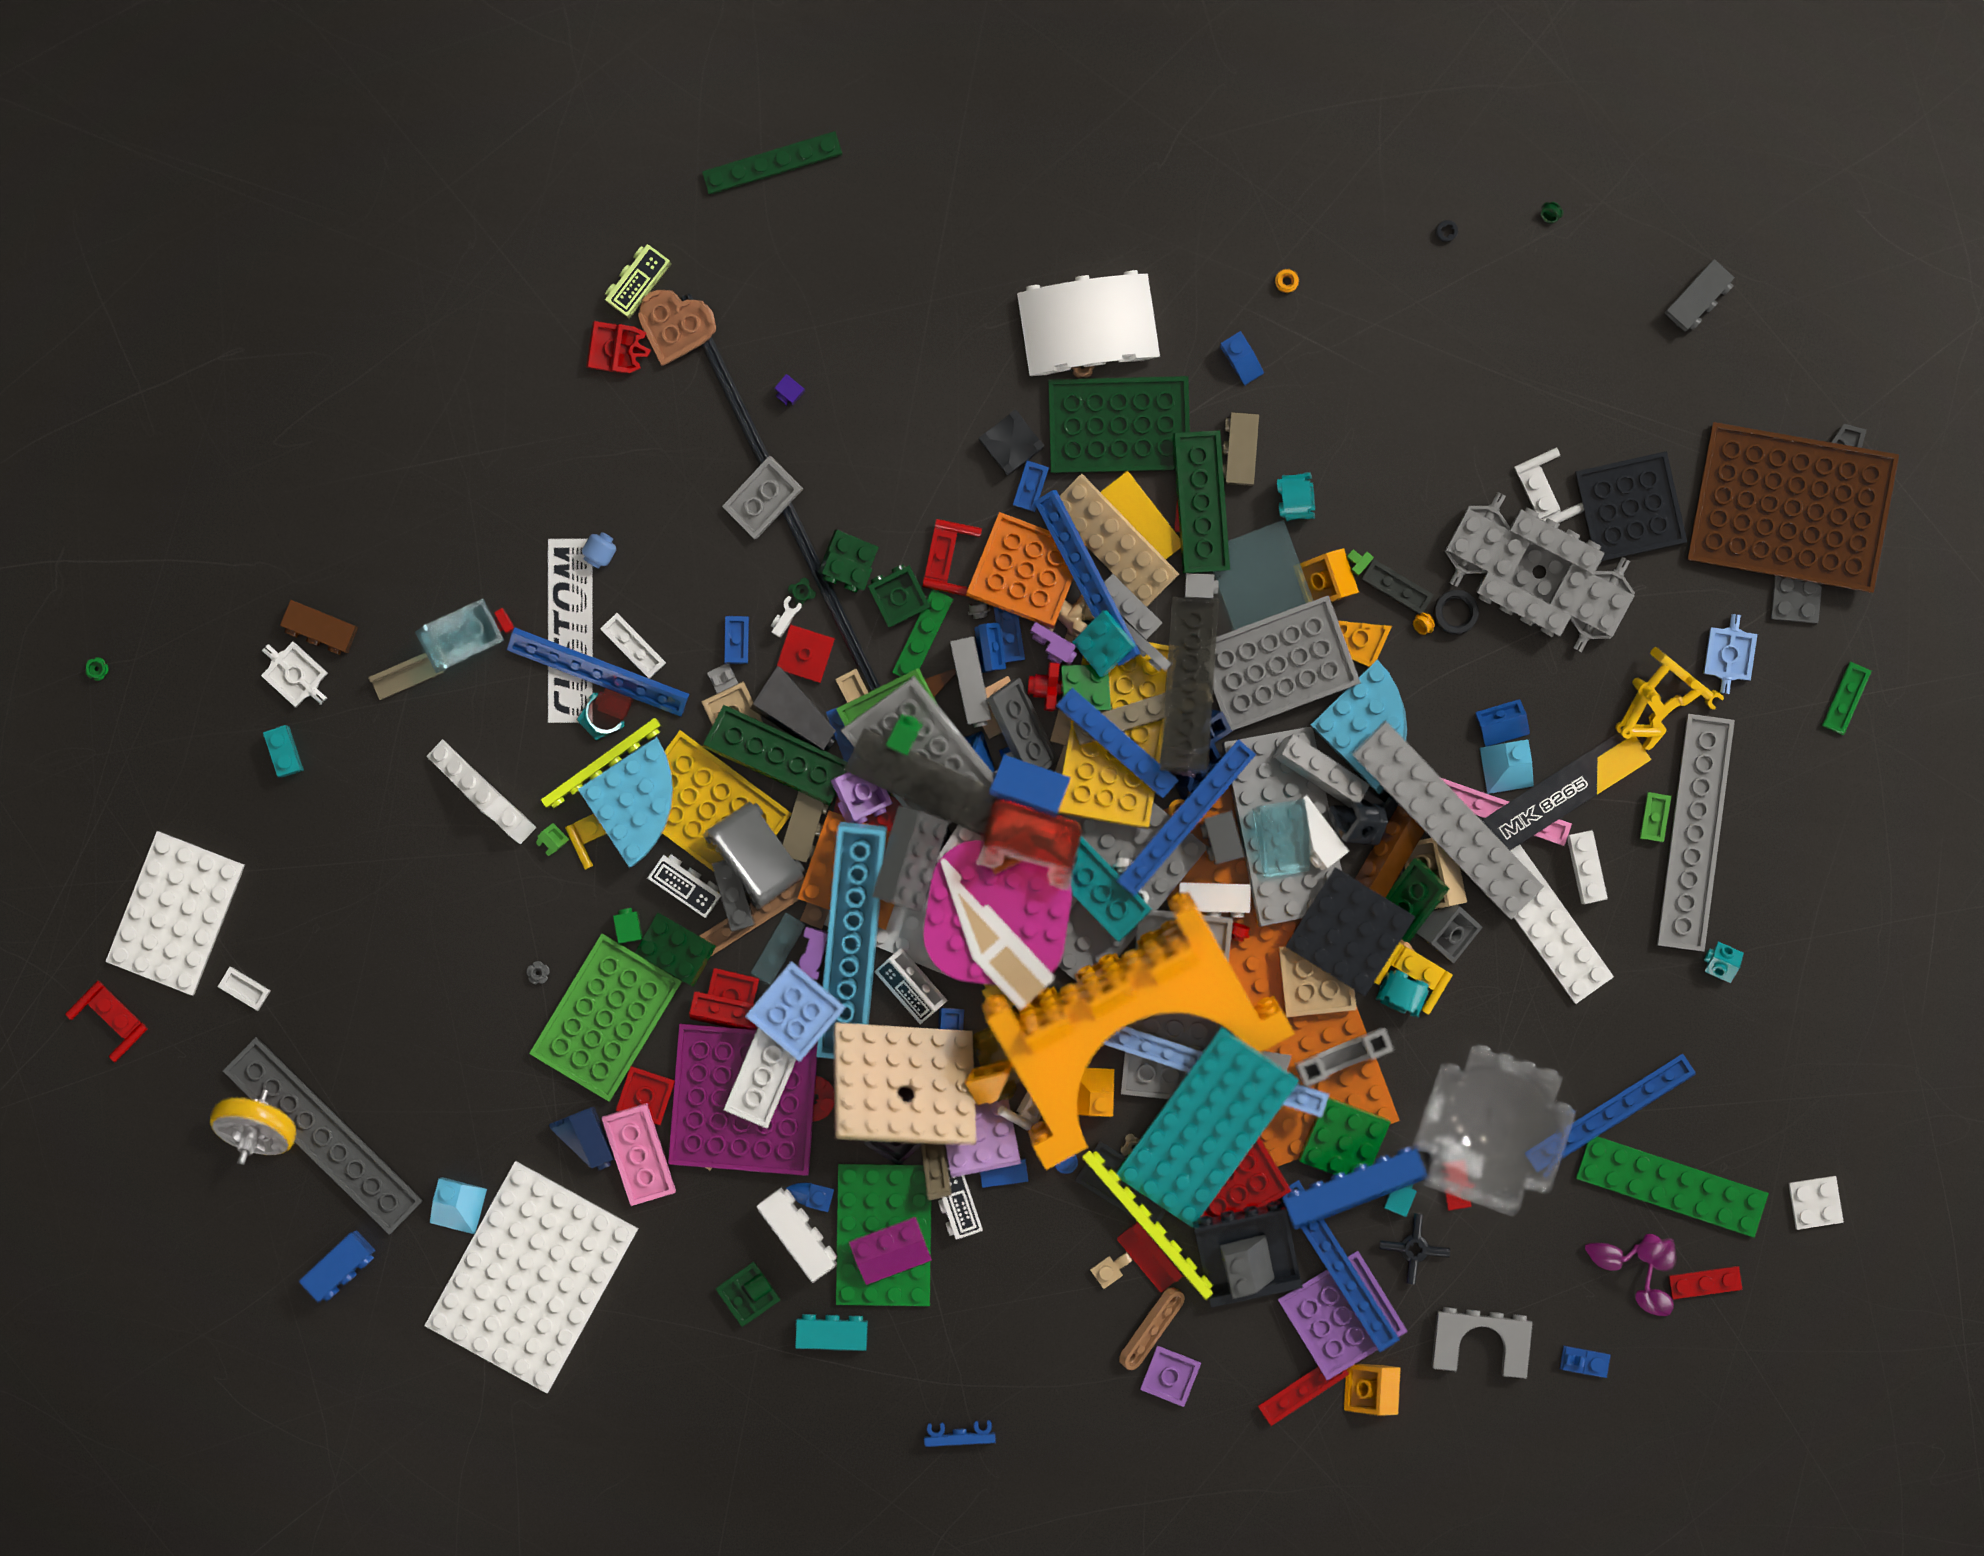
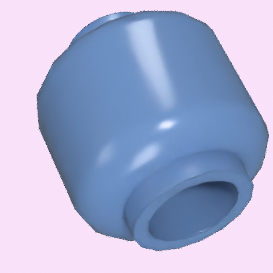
[582,532,616,568]

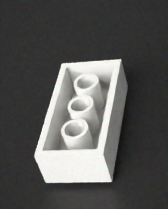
[757,1188,837,1282]

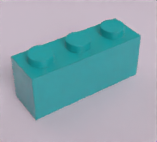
[796,1314,868,1350]

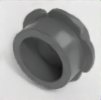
[526,961,550,984]

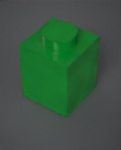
[886,714,923,756]
[613,908,643,943]

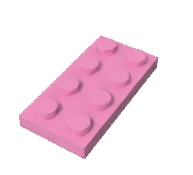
[602,1103,676,1206]

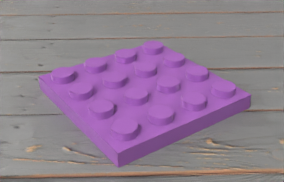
[1278,1251,1407,1381]

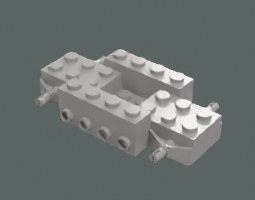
[1445,492,1635,652]

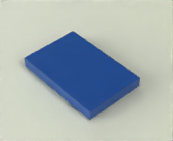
[989,755,1071,817]

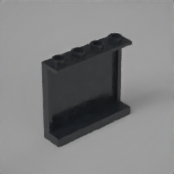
[1193,1201,1303,1307]

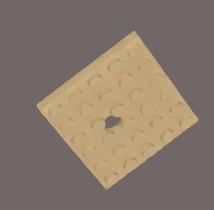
[833,1023,976,1145]

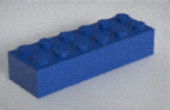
[1284,1147,1427,1230]

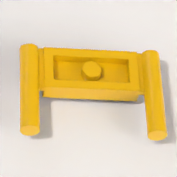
[565,814,607,870]
[1375,943,1453,1015]

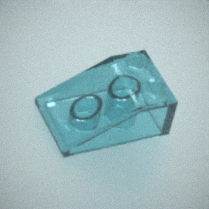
[1253,799,1310,878]

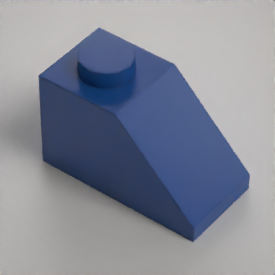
[1220,331,1264,386]

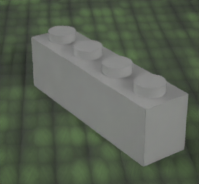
[1273,734,1370,808]

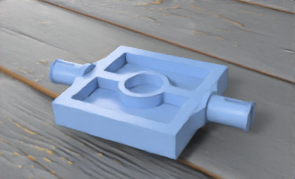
[1703,614,1757,694]

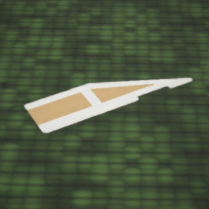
[941,859,1054,1009]

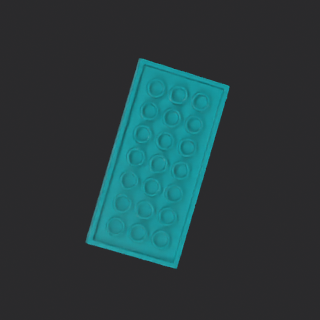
[1116,1027,1299,1228]

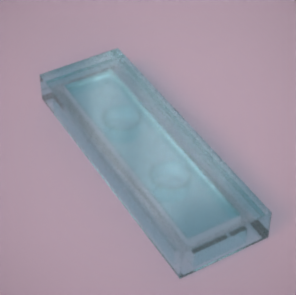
[751,913,806,985]

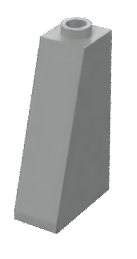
[950,637,992,728]

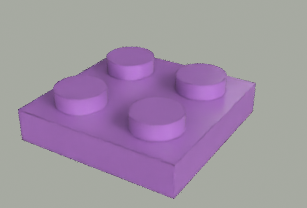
[1140,1345,1201,1407]

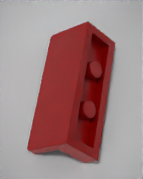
[690,992,759,1030]
[1117,1221,1183,1292]

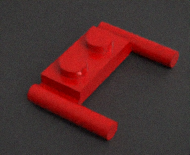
[922,519,982,597]
[65,980,148,1062]

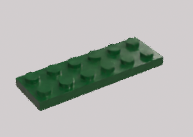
[1173,430,1230,574]
[703,705,850,806]

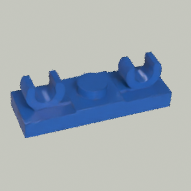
[925,1420,995,1446]

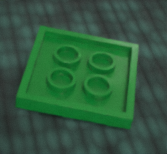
[1298,1097,1391,1176]

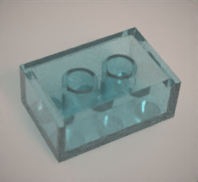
[415,599,504,674]

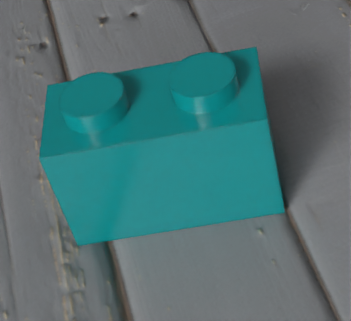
[263,725,303,778]

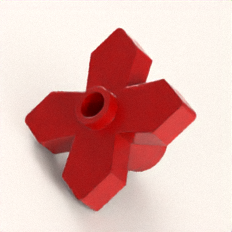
[1027,662,1061,711]

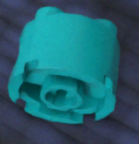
[1277,472,1315,521]
[1376,970,1429,1017]

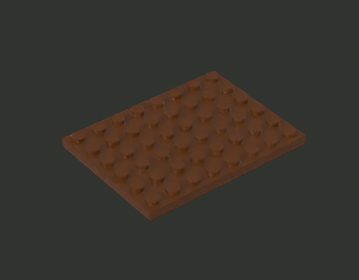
[1688,422,1899,593]

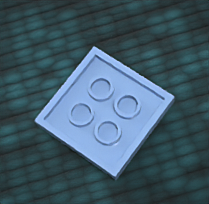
[746,962,845,1061]

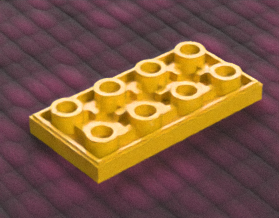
[1100,471,1181,560]

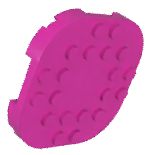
[924,840,1072,986]

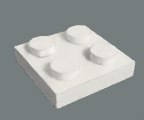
[1789,1176,1843,1230]

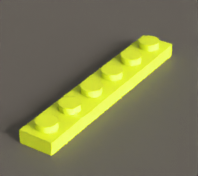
[541,718,662,809]

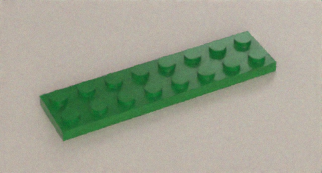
[1576,1137,1769,1237]

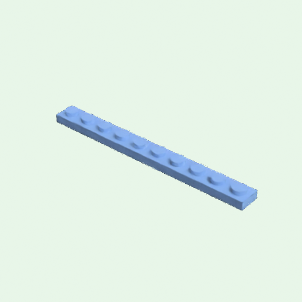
[1103,1026,1329,1117]

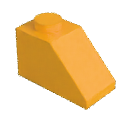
[965,1060,1013,1105]

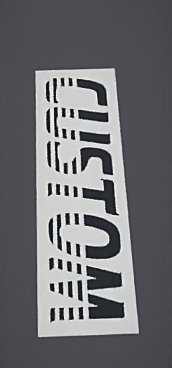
[548,539,592,723]

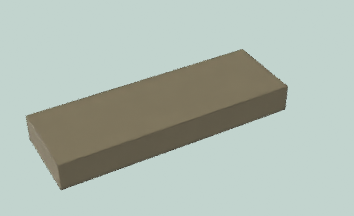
[921,1143,952,1200]

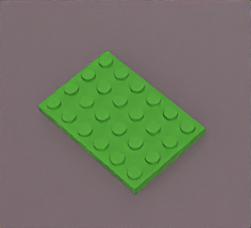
[529,933,682,1102]

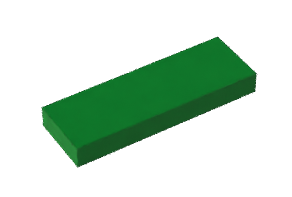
[1822,661,1872,735]

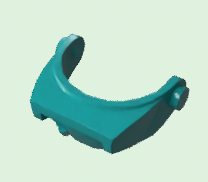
[576,692,625,741]

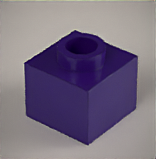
[775,374,805,405]

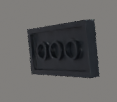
[1075,1141,1167,1224]

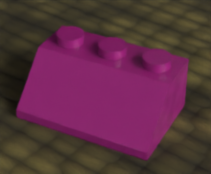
[849,1216,932,1285]

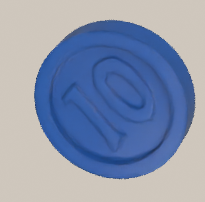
[1055,1154,1078,1174]

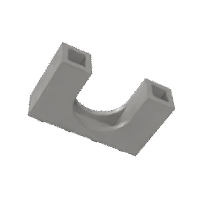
[1294,1027,1393,1087]
[1431,1307,1532,1378]

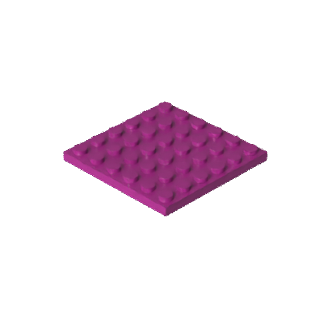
[668,1024,818,1176]

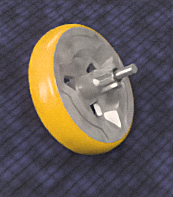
[210,1090,296,1164]

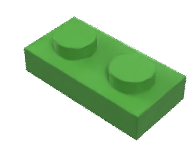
[1640,792,1671,842]

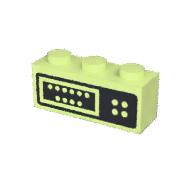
[605,244,671,319]

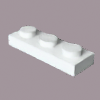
[600,613,666,679]

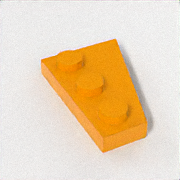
[1338,621,1392,667]

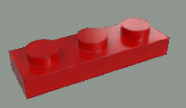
[1668,1266,1742,1299]

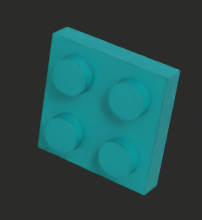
[1072,610,1136,677]

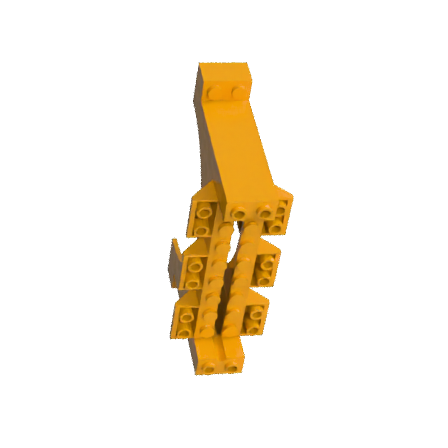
[982,891,1295,1170]

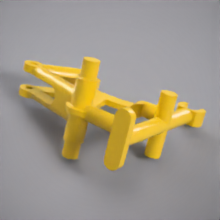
[1616,647,1724,750]

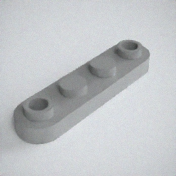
[1123,619,1172,671]

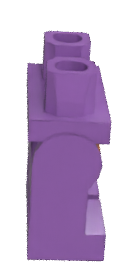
[797,926,828,979]

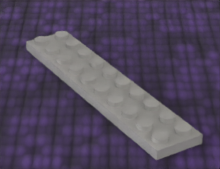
[1657,714,1735,952]
[1351,721,1544,919]

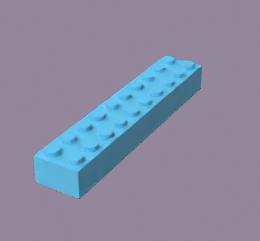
[817,822,888,1059]

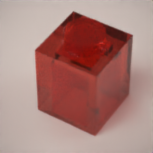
[595,688,633,721]

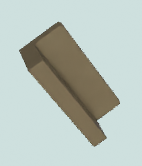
[368,650,445,700]

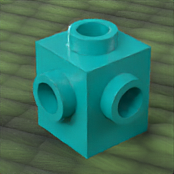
[1704,942,1744,983]

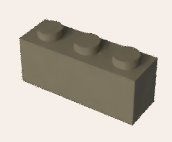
[1223,412,1259,486]
[783,791,829,863]

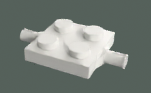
[261,642,328,708]

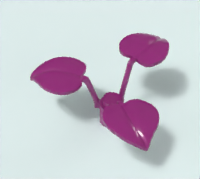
[1585,1234,1675,1316]

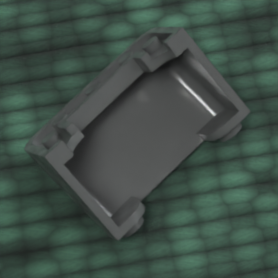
[703,802,805,911]

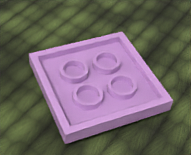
[945,1097,1021,1177]

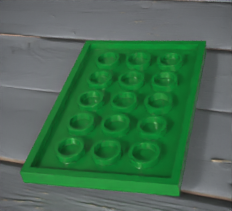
[836,1164,931,1306]

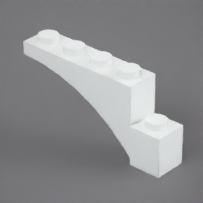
[427,739,536,844]

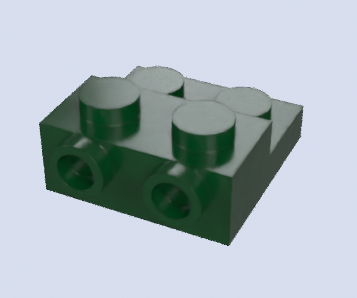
[818,529,879,593]
[868,564,931,628]

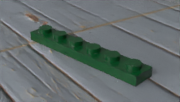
[702,131,842,195]

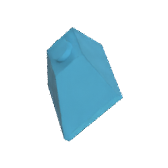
[1480,740,1534,794]
[430,1177,487,1234]

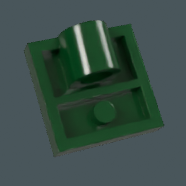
[715,1262,781,1327]

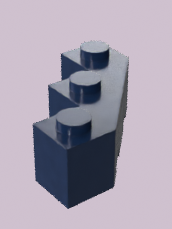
[1175,709,1232,800]

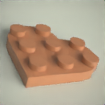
[638,290,716,365]

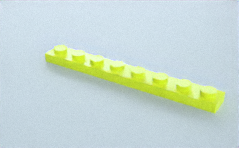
[1082,1150,1213,1299]

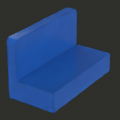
[975,623,1006,673]
[1475,699,1530,747]
[980,1158,1028,1188]

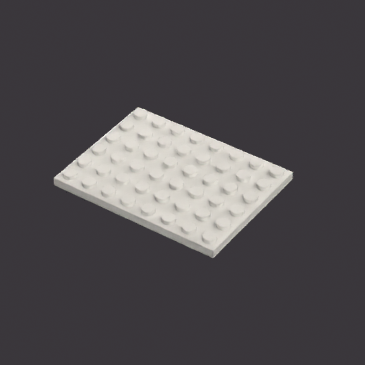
[424,1161,639,1393]

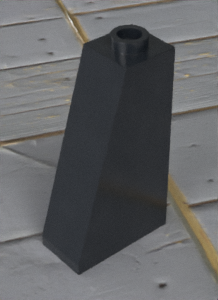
[750,666,836,751]

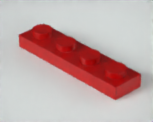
[1258,1366,1349,1426]

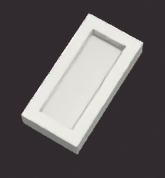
[218,967,271,1011]

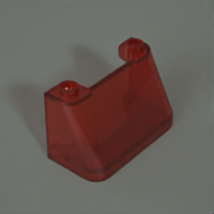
[977,800,1082,890]

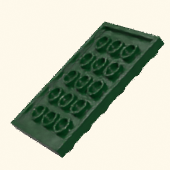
[1049,376,1190,473]

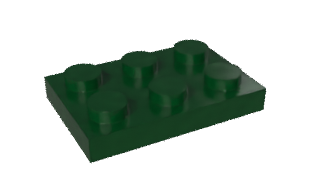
[1386,858,1450,942]
[635,913,716,987]

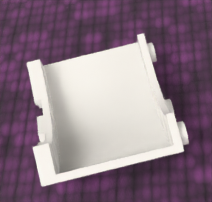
[1017,270,1160,376]

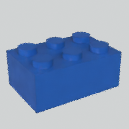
[299,1230,376,1302]

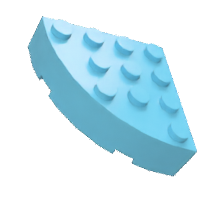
[1311,659,1407,794]
[578,737,673,868]

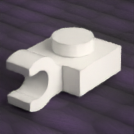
[771,596,802,638]

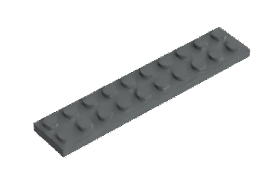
[223,1037,423,1235]

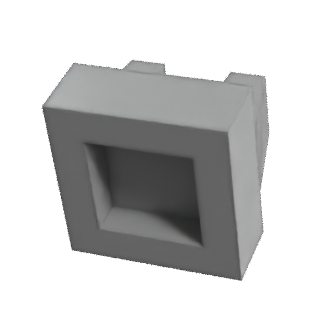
[708,664,738,694]

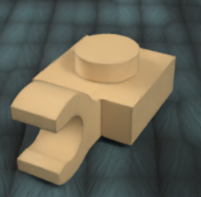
[1090,1252,1132,1289]

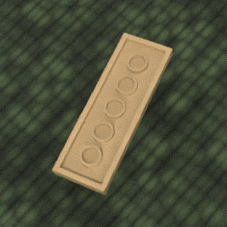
[1060,474,1179,607]

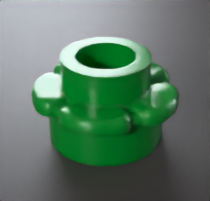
[86,657,109,680]

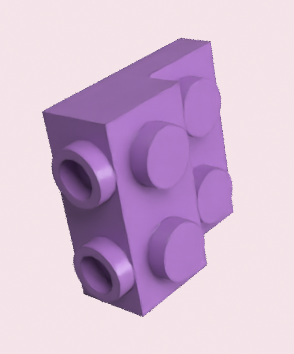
[1030,622,1077,665]
[831,763,892,824]

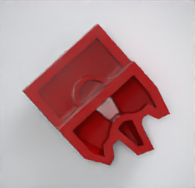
[586,321,651,373]

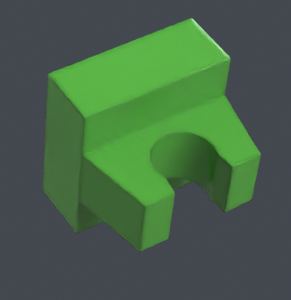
[1347,549,1374,577]
[536,823,569,856]

